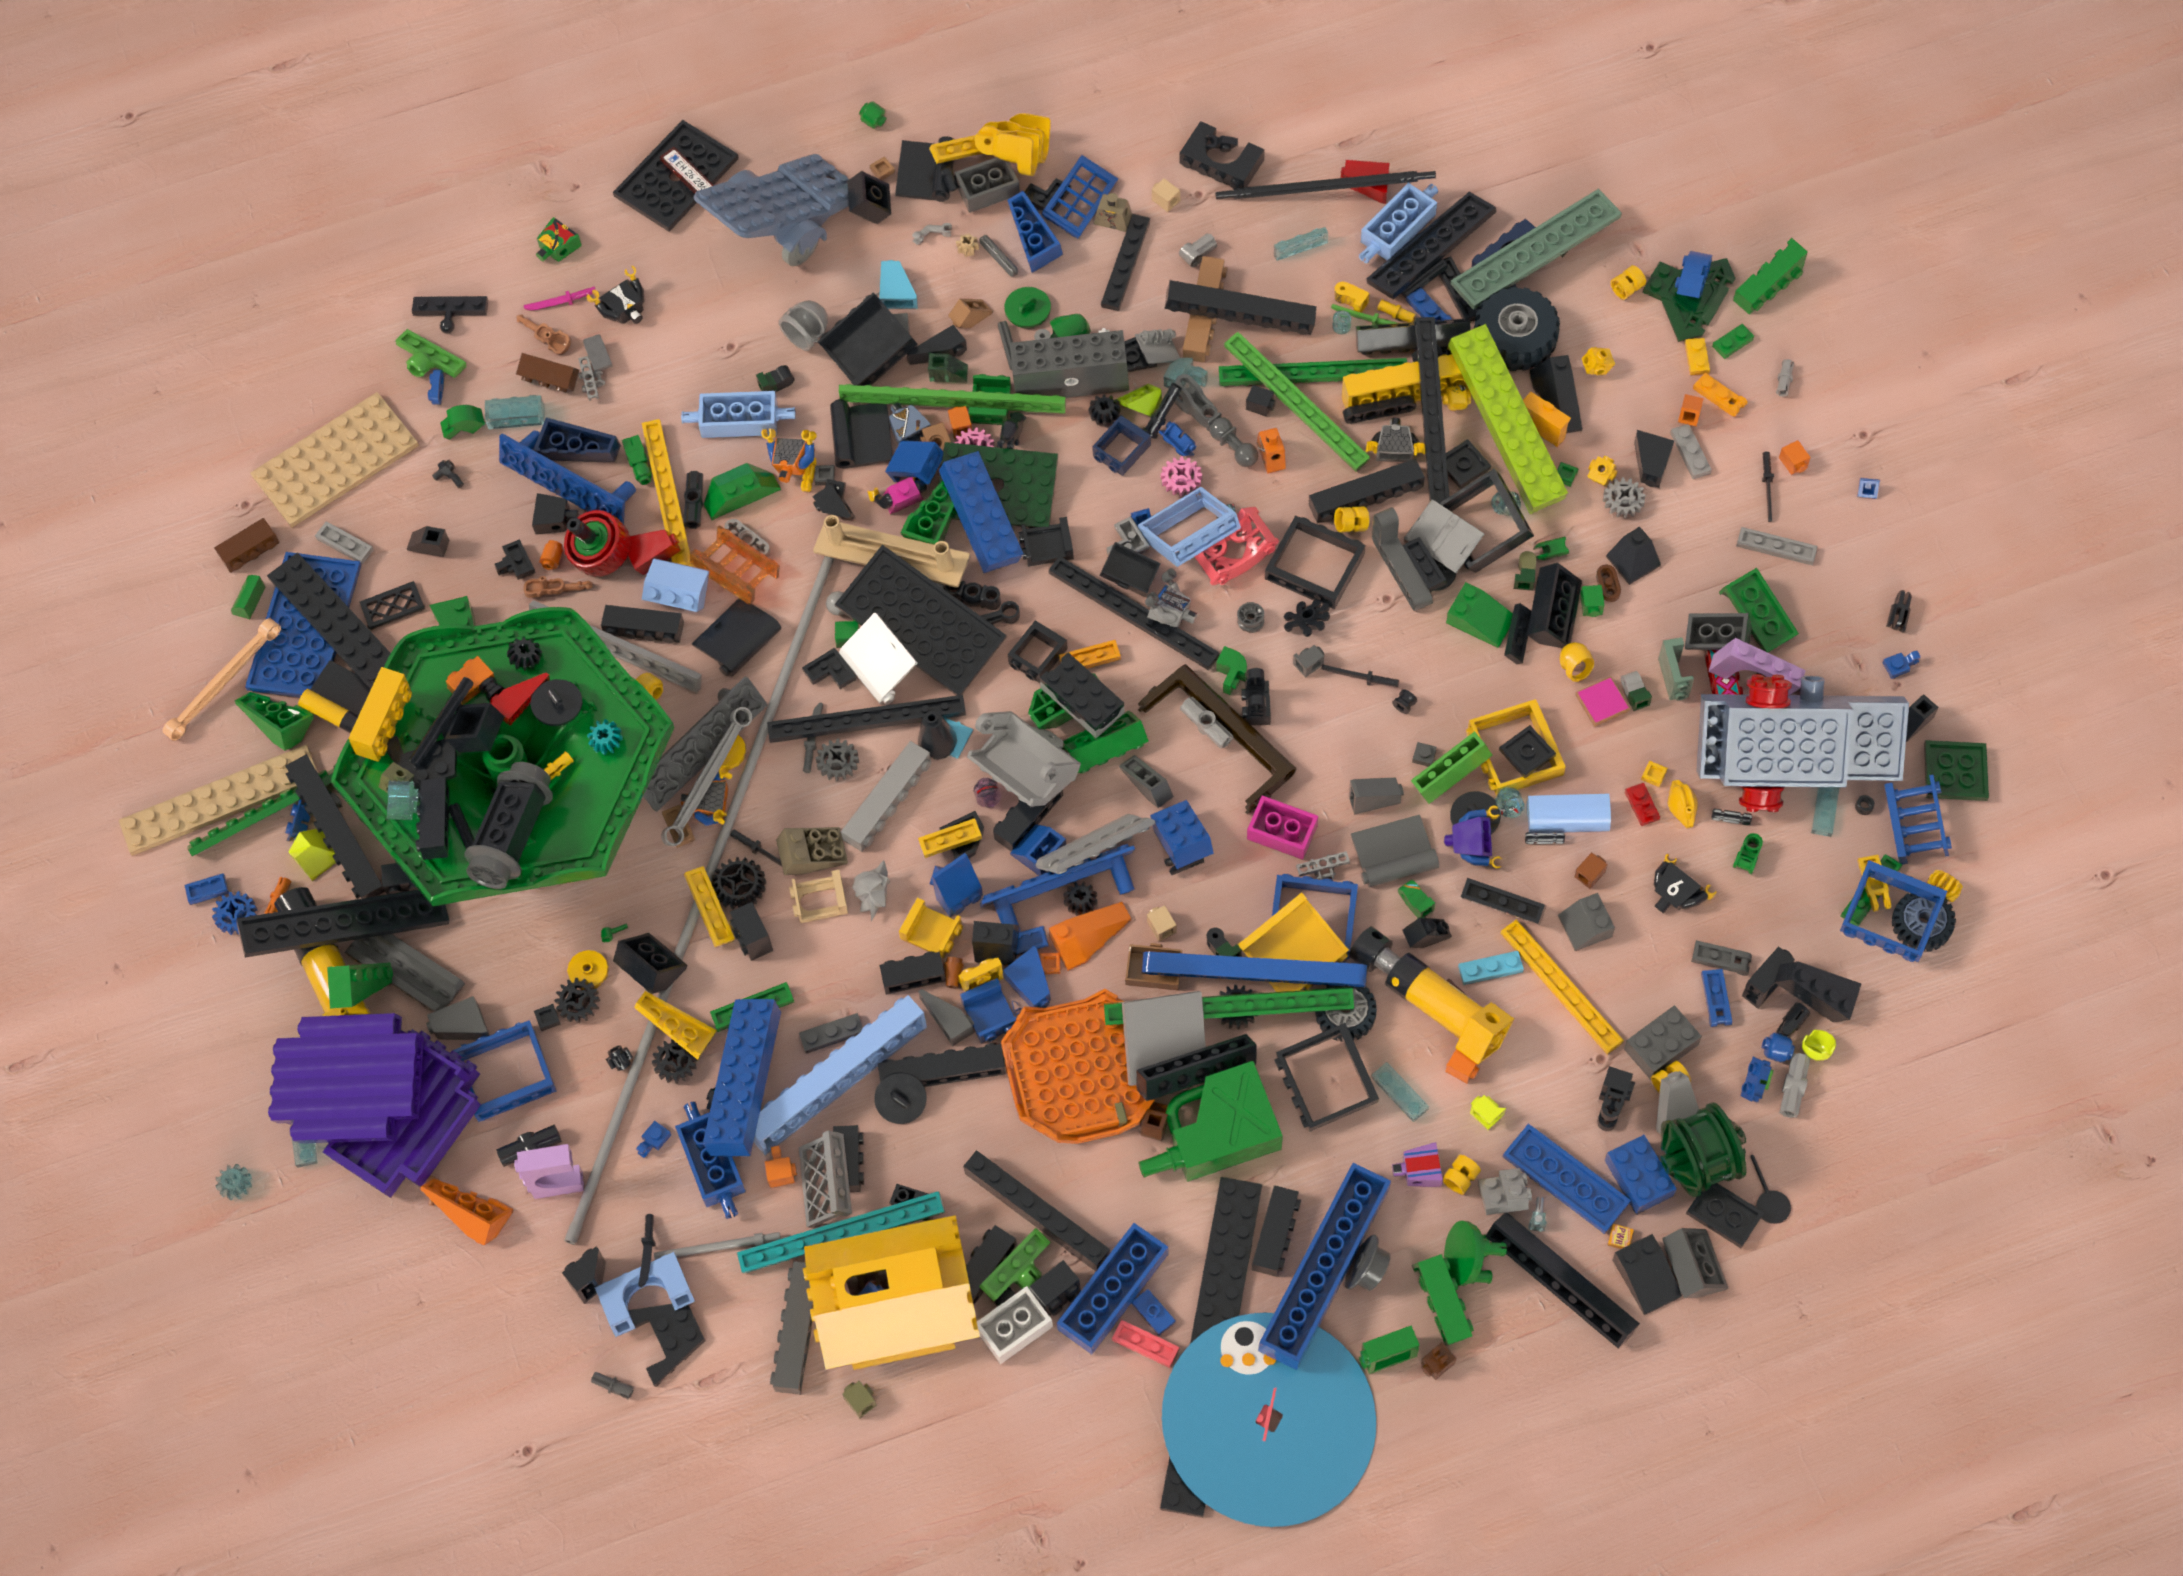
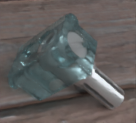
[1528,1197,1547,1232]

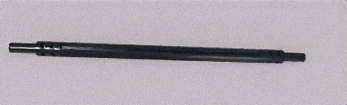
[1215,171,1436,199]

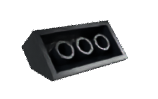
[1527,563,1582,648]

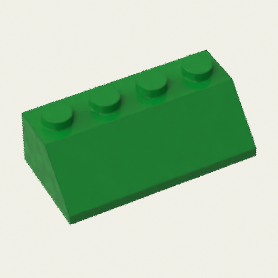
[1062,711,1149,774]

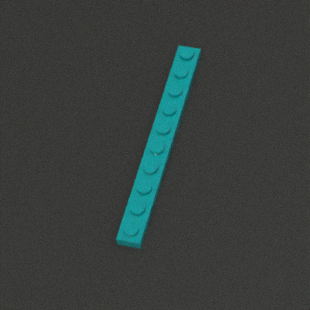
[737,1191,946,1274]

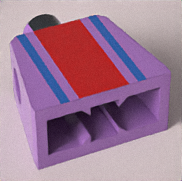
[1392,1142,1443,1187]

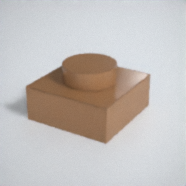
[869,156,895,180]

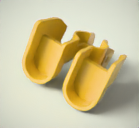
[974,113,1051,176]

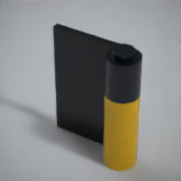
[298,660,370,734]

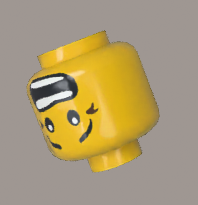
[1442,385,1471,411]

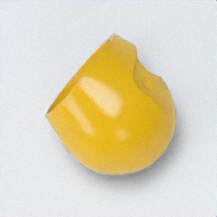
[1559,642,1594,682]

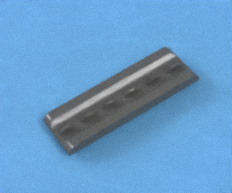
[345,934,465,1012]

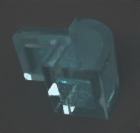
[1164,358,1207,388]

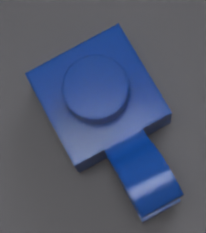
[1882,650,1921,679]
[636,1121,671,1158]

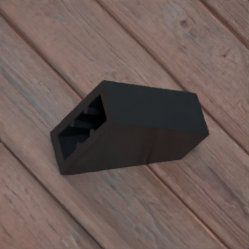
[1634,430,1675,488]

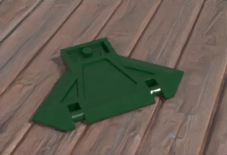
[1643,258,1736,342]

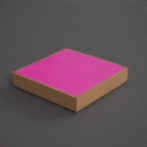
[1575,677,1630,727]

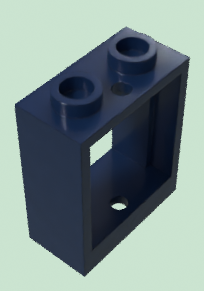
[1092,415,1151,476]

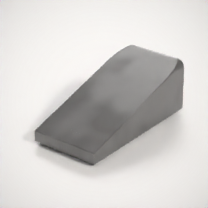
[583,334,612,372]

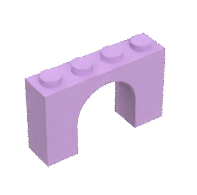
[1709,638,1806,695]
[514,1144,584,1199]

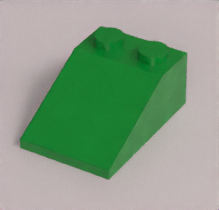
[1446,582,1513,648]

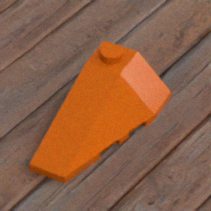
[420,1178,514,1245]

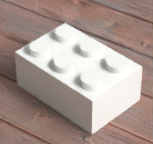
[977,1286,1053,1364]

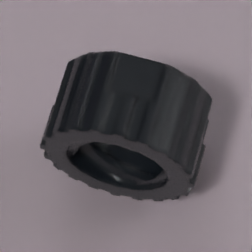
[1855,795,1875,815]

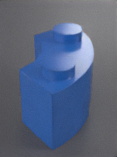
[1675,251,1713,298]

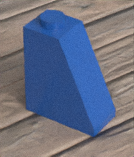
[1003,946,1051,1008]

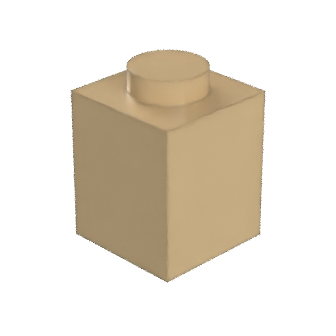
[1152,178,1180,212]
[1147,905,1177,942]

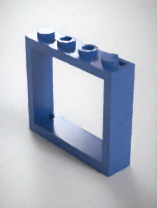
[1840,860,1947,962]
[1272,874,1358,959]
[453,1020,557,1122]

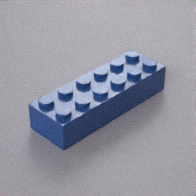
[939,451,1023,573]
[1057,1223,1169,1355]

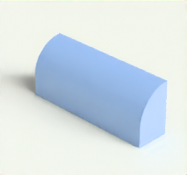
[1527,794,1611,833]

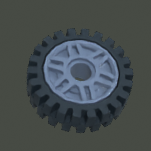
[1892,893,1956,952]

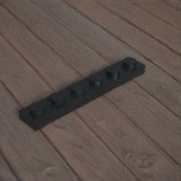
[1101,214,1150,311]

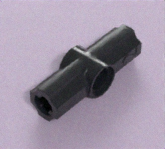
[684,471,704,529]
[496,1124,562,1167]

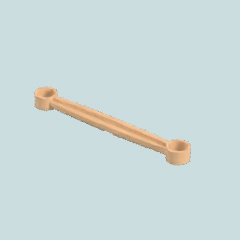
[163,618,281,741]

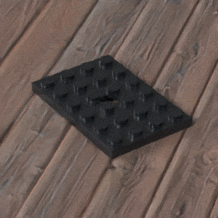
[613,119,739,232]

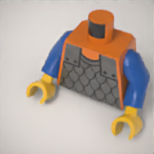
[761,428,817,483]
[681,765,732,826]

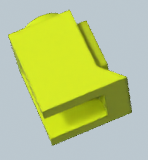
[1470,1095,1506,1130]

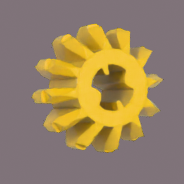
[1927,870,1963,902]

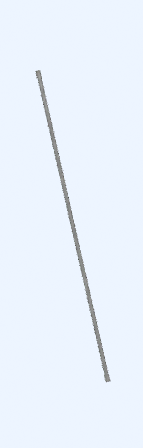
[564,556,834,1245]

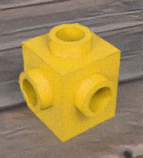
[1581,347,1615,375]
[1587,455,1618,487]

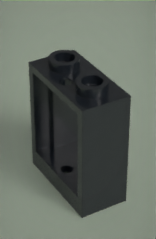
[1008,620,1068,683]
[1742,946,1795,1009]

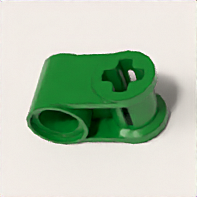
[1733,833,1763,875]

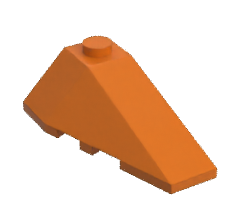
[1049,902,1131,971]

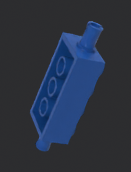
[675,1102,746,1219]

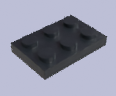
[1686,1183,1764,1248]

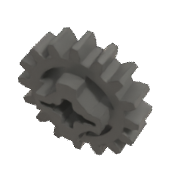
[816,739,859,781]

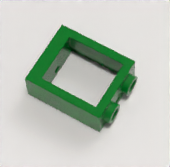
[1359,1325,1420,1374]

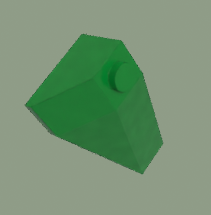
[900,481,955,545]

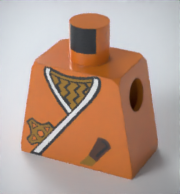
[1257,428,1286,474]

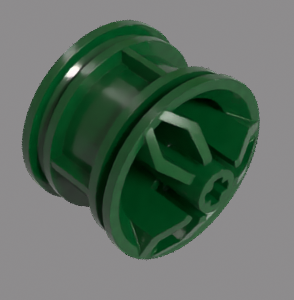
[1660,1102,1747,1197]

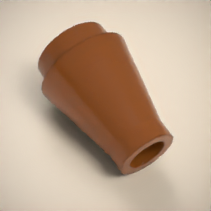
[944,957,964,988]

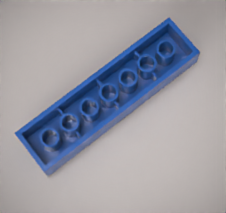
[703,999,781,1156]

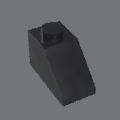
[812,484,855,519]

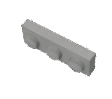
[1670,424,1712,479]
[315,521,374,565]

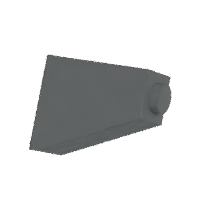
[1349,777,1404,815]
[426,996,490,1040]

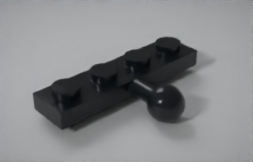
[412,296,488,334]

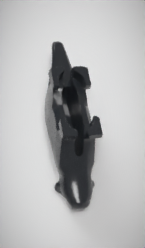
[997,412,1026,449]

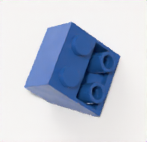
[1010,824,1066,876]

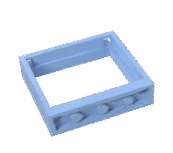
[1138,487,1241,567]

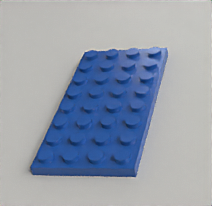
[245,552,362,698]

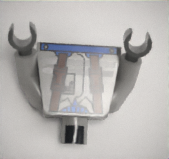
[1145,568,1198,627]

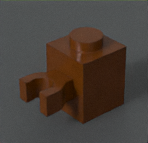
[1421,1342,1456,1380]

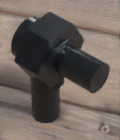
[432,459,464,488]

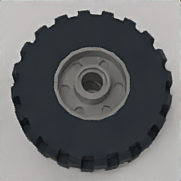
[1474,287,1560,371]

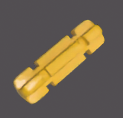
[801,457,817,492]

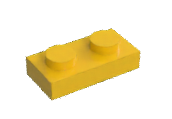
[1685,338,1710,375]

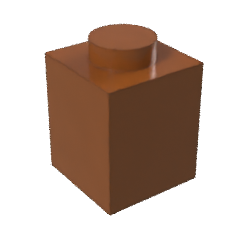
[1574,852,1608,889]

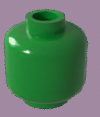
[859,101,887,129]

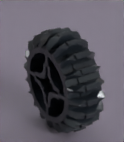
[712,857,767,910]

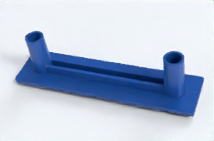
[499,430,636,524]
[980,844,1135,932]

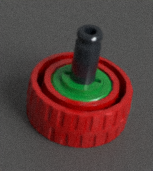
[564,510,631,577]

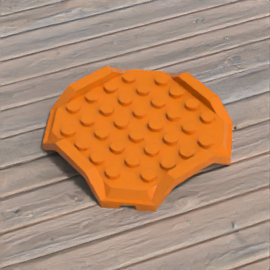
[1001,989,1155,1144]

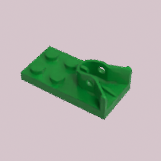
[1719,568,1799,653]

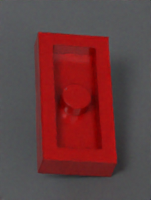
[1625,783,1660,826]

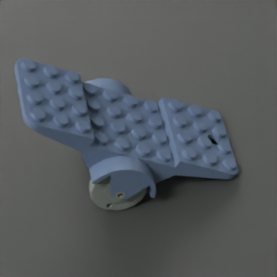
[694,154,849,266]

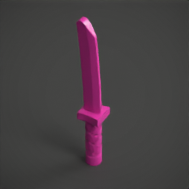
[524,286,596,311]

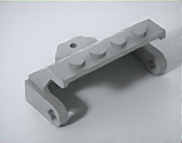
[967,711,1081,807]

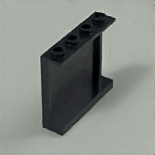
[817,292,918,386]

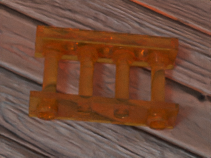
[689,525,780,605]

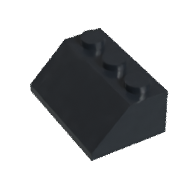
[613,933,688,994]

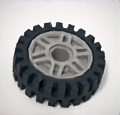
[1315,985,1377,1042]

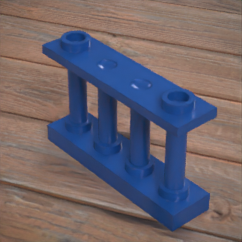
[1884,775,1952,865]

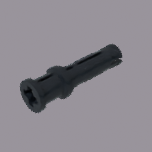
[1142,383,1182,439]

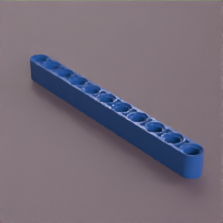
[1142,952,1367,987]

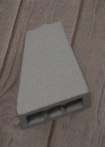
[1656,1071,1699,1135]

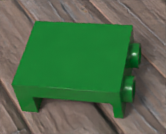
[968,374,1011,425]

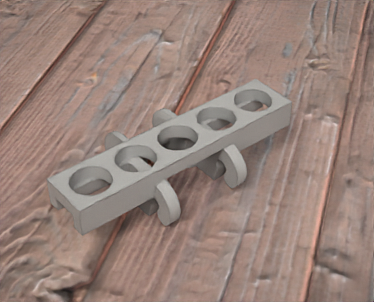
[578,356,605,401]
[1296,851,1350,880]

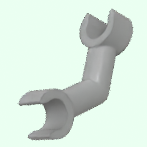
[912,223,952,245]

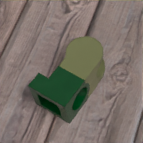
[1513,551,1536,591]

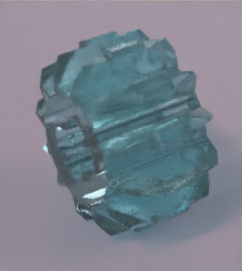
[215,1164,252,1200]

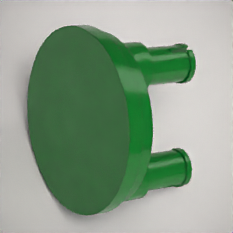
[1444,1221,1507,1286]

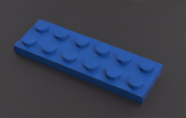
[1502,1123,1631,1234]

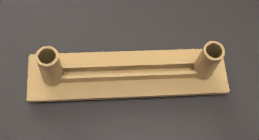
[813,515,970,588]

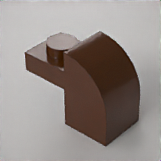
[1141,1102,1168,1141]

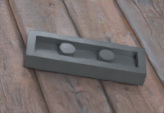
[799,1013,863,1054]

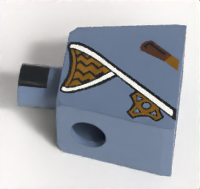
[889,403,931,445]

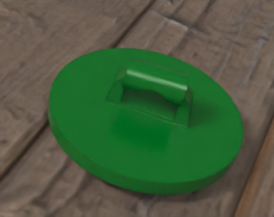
[1004,287,1051,328]

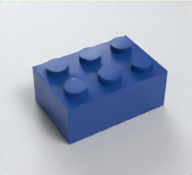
[1150,800,1214,869]
[1605,1135,1676,1215]

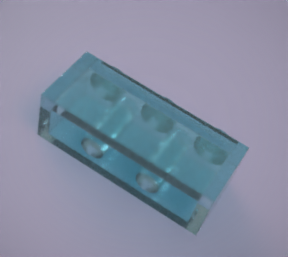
[485,395,545,429]

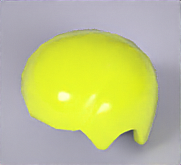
[1802,1029,1836,1061]

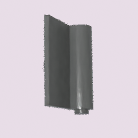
[1351,814,1439,887]

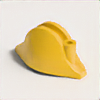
[1667,780,1698,828]

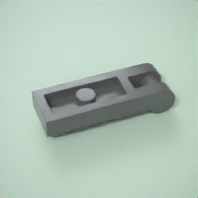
[1691,940,1752,976]

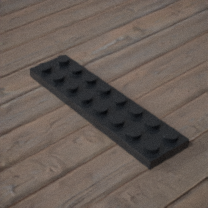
[1366,192,1497,300]

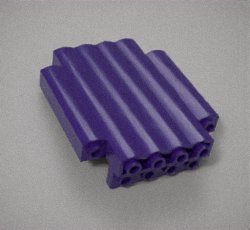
[268,1013,424,1144]
[323,1029,481,1198]

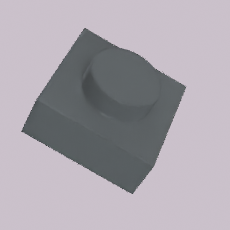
[1412,742,1437,767]

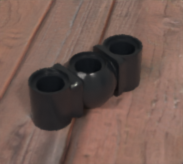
[945,581,1001,610]

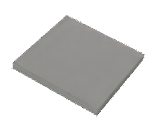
[1122,991,1206,1086]

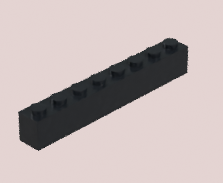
[1164,280,1317,335]
[285,754,385,899]
[963,1150,1110,1271]
[1485,1213,1640,1349]

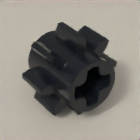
[606,1045,633,1071]

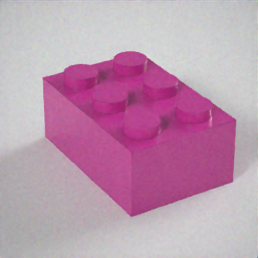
[1247,796,1319,860]

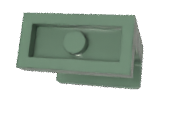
[1658,637,1694,700]

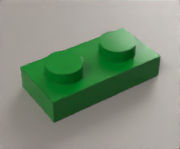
[1712,324,1754,359]

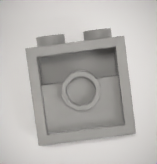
[1478,1168,1532,1215]

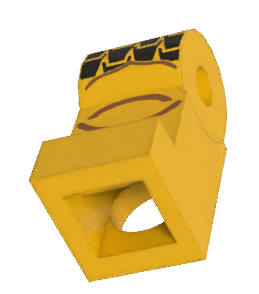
[1334,281,1369,313]

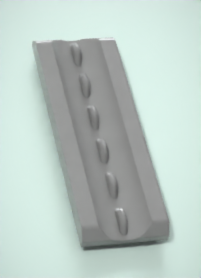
[1036,814,1156,874]

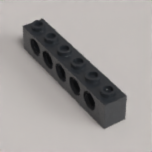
[1137,1034,1257,1101]

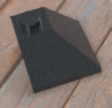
[1606,526,1661,585]

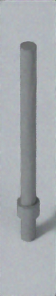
[654,1232,781,1260]

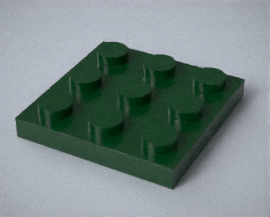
[1924,740,1989,801]

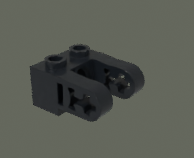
[1241,668,1271,725]
[1597,1066,1635,1131]

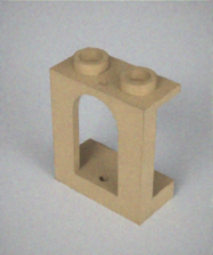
[789,870,848,923]

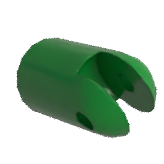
[1533,536,1569,560]

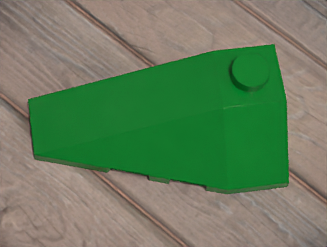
[234,692,314,751]

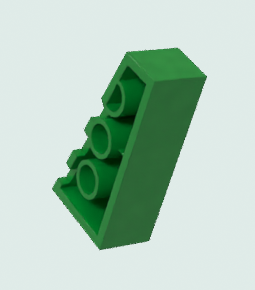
[1733,238,1808,314]
[429,596,476,627]
[327,962,393,1009]

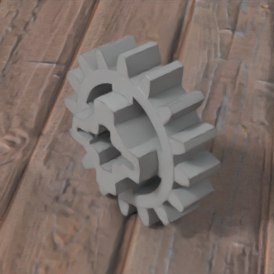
[1603,477,1646,518]

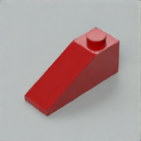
[490,673,550,726]

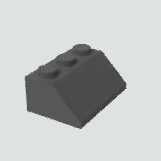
[1685,613,1752,650]
[1662,1228,1729,1298]

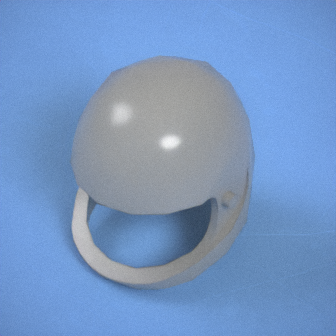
[779,300,828,351]

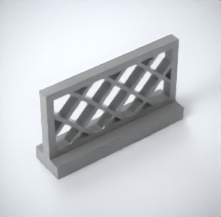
[799,1130,852,1228]

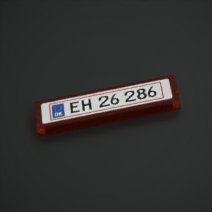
[660,147,714,193]

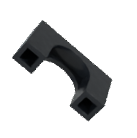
[1179,121,1265,189]

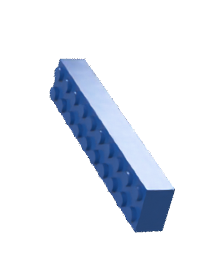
[1258,1163,1391,1370]

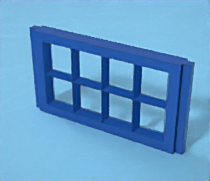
[1041,155,1118,239]

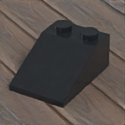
[1612,1234,1682,1315]

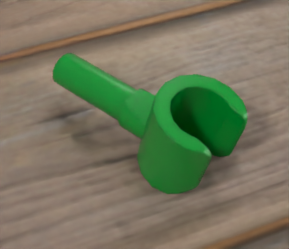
[601,923,628,942]

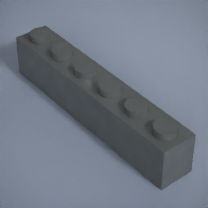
[770,1261,814,1395]

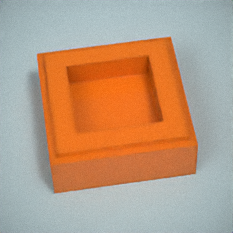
[1040,953,1061,974]

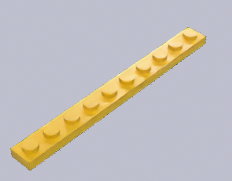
[641,419,693,567]

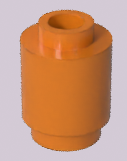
[539,540,563,570]

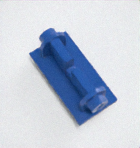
[1159,421,1197,456]
[285,799,311,841]
[1741,1056,1772,1102]

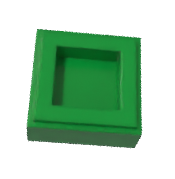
[1557,462,1579,487]

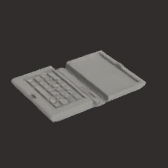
[1404,499,1485,573]

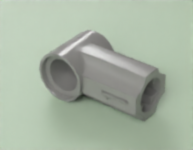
[1179,234,1217,267]

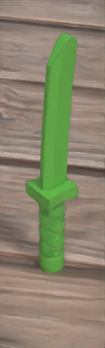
[1331,304,1397,325]

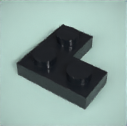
[1024,178,1072,212]
[802,647,856,689]

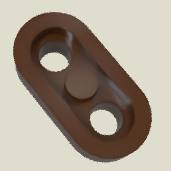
[1596,564,1621,602]

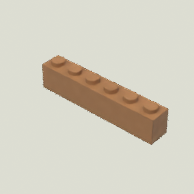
[1183,256,1228,363]

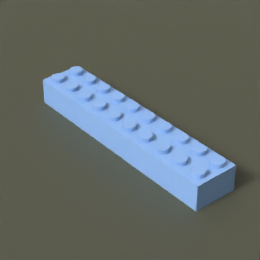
[754,995,927,1155]

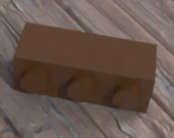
[516,353,579,393]
[214,518,280,573]

